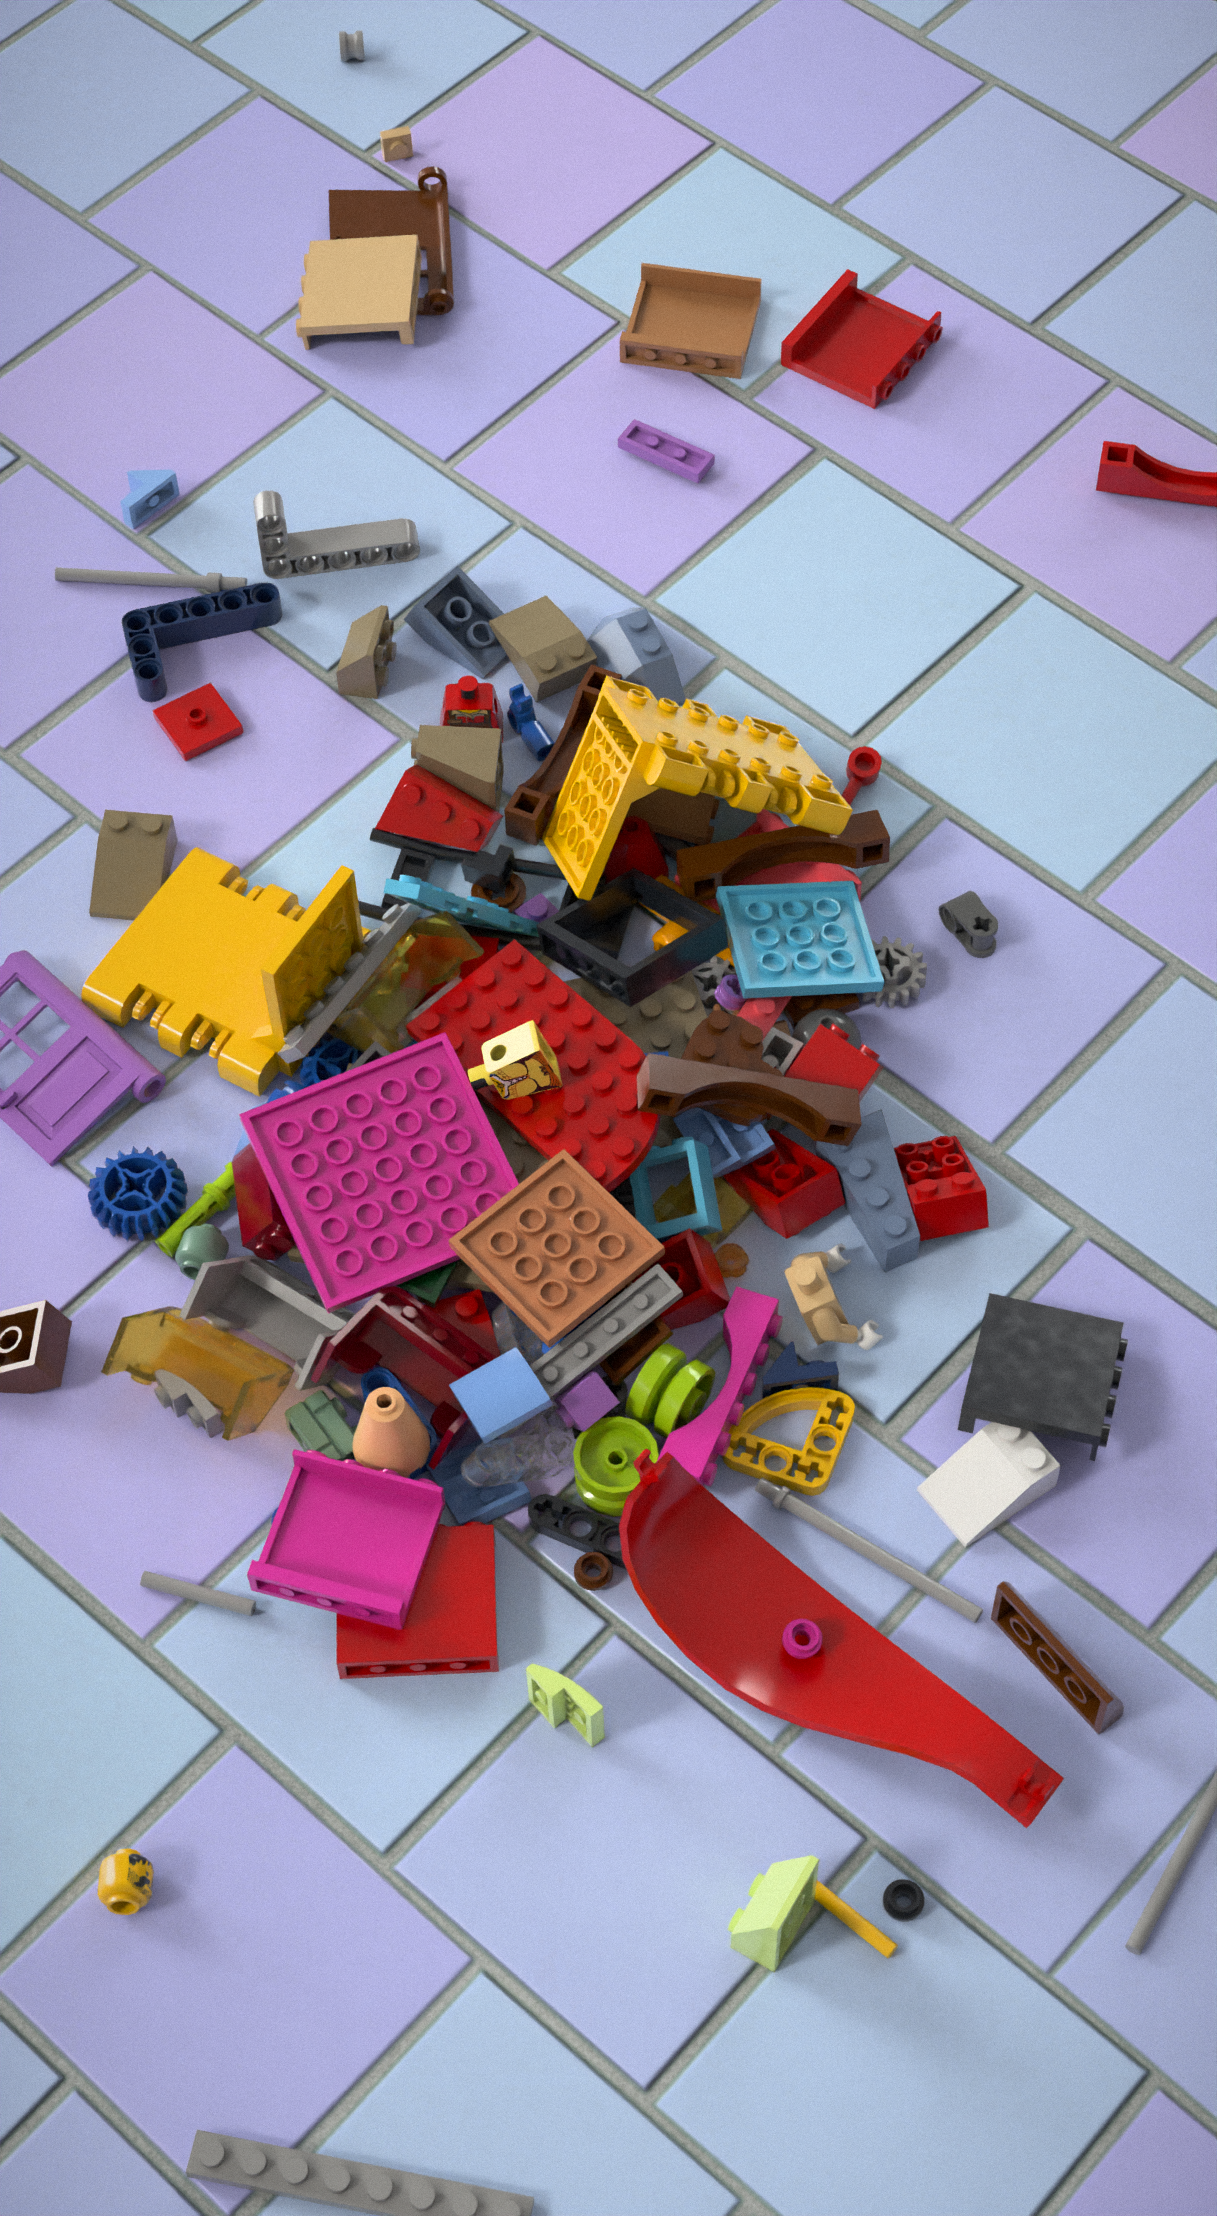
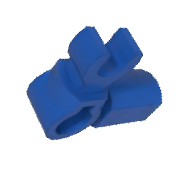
[507,683,555,761]

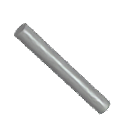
[140,1571,256,1616]

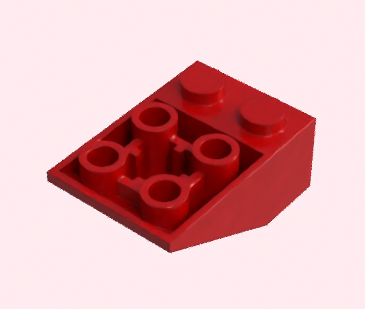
[894,1136,989,1241]

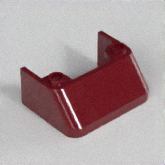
[311,1286,497,1470]

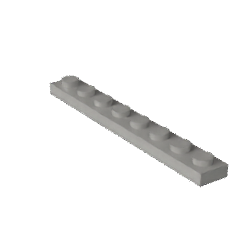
[186,2130,534,2216]

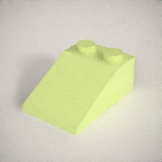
[728,1855,819,1972]

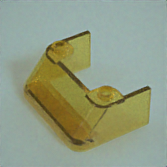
[326,910,485,1054]
[101,1306,294,1441]

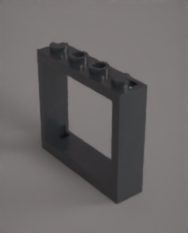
[536,868,728,1007]

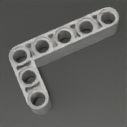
[253,491,420,579]

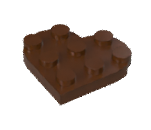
[681,1010,783,1126]

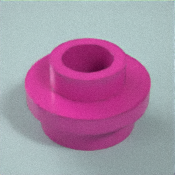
[782,1619,823,1659]

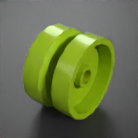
[625,1343,716,1439]
[573,1416,659,1517]

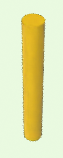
[815,1880,898,1959]

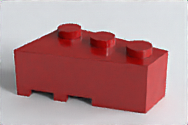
[375,764,504,852]

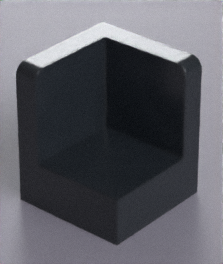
[461,844,517,894]

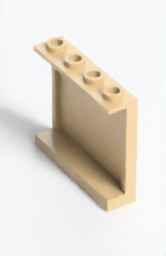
[296,235,422,350]

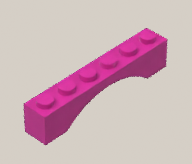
[656,1286,783,1487]

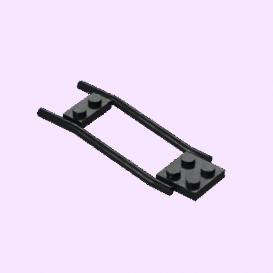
[358,828,635,960]

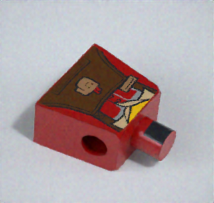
[440,675,503,743]

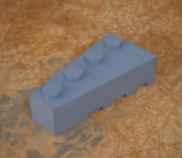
[816,1109,920,1272]

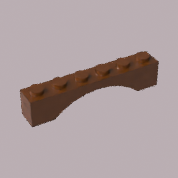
[504,664,622,846]
[677,810,890,902]
[636,1053,862,1146]

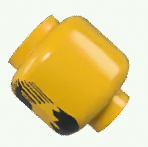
[97,1849,154,1915]

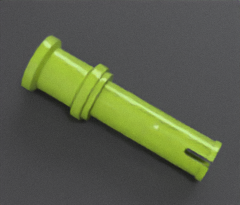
[155,1162,236,1257]

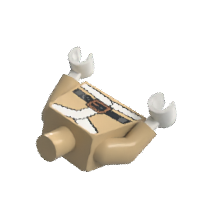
[784,1244,883,1350]

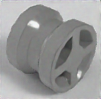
[339,30,364,62]

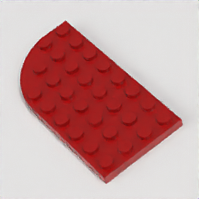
[406,939,661,1193]

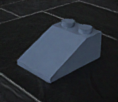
[404,565,507,679]

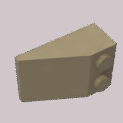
[489,596,597,703]
[89,809,178,920]

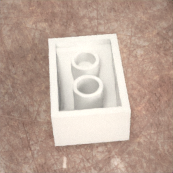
[917,1422,1061,1548]

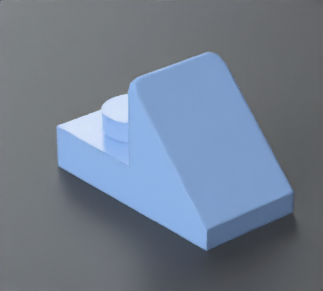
[120,469,180,529]

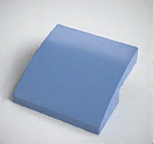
[673,1107,776,1179]
[449,1347,553,1444]
[426,1437,532,1526]

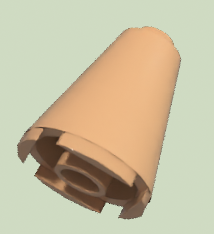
[352,1387,430,1478]

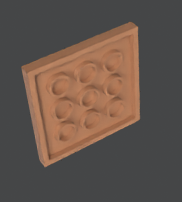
[448,1149,665,1348]

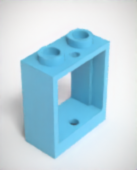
[629,1137,722,1243]

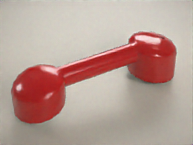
[841,746,882,806]

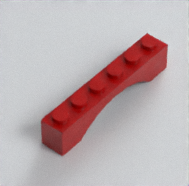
[1096,441,1217,507]

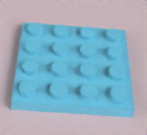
[716,881,884,998]

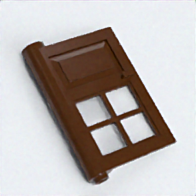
[328,166,454,315]

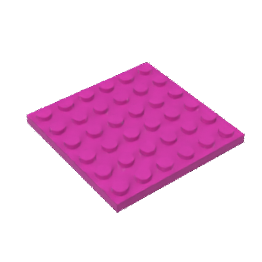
[239,1032,519,1314]

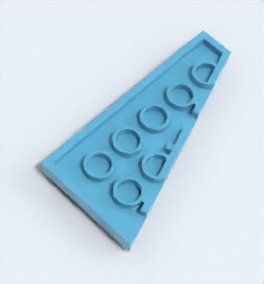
[383,874,539,937]

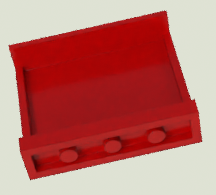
[781,269,943,409]
[336,1522,499,1679]

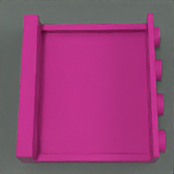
[247,1449,445,1630]

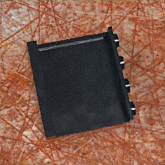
[958,1293,1128,1461]

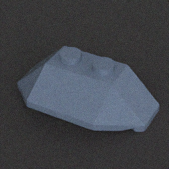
[587,607,686,706]

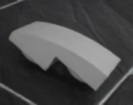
[154,1369,223,1438]

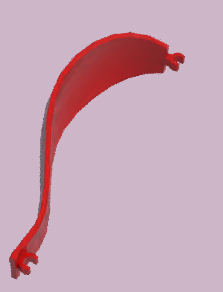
[619,1449,1064,1828]

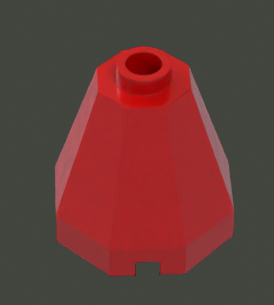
[601,816,669,884]

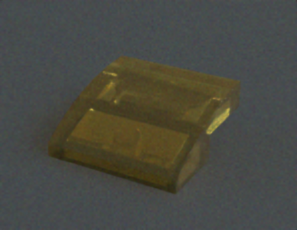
[653,1172,755,1249]

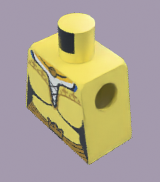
[468,1020,563,1100]

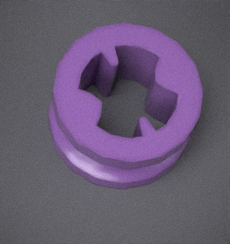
[714,974,748,1010]

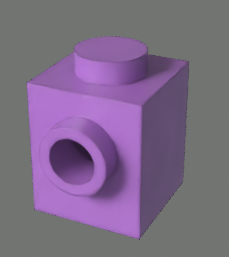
[554,1371,620,1432]

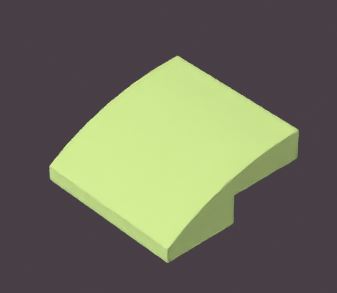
[526,1663,605,1748]

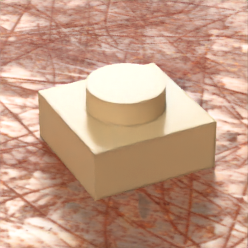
[380,126,413,162]

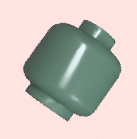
[175,1224,229,1280]

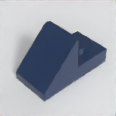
[761,1341,839,1399]

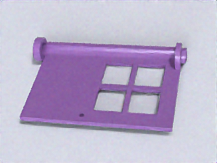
[0,950,166,1167]

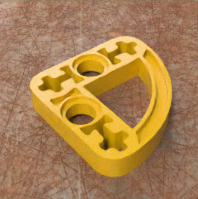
[722,1387,855,1496]

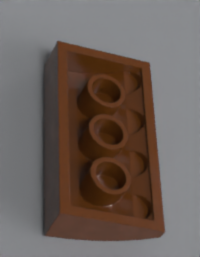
[991,1581,1124,1735]

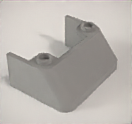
[179,1255,355,1391]

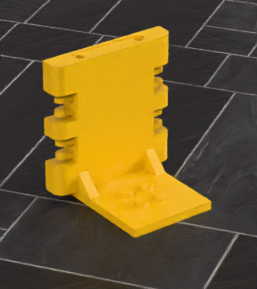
[542,676,853,901]
[81,847,371,1097]

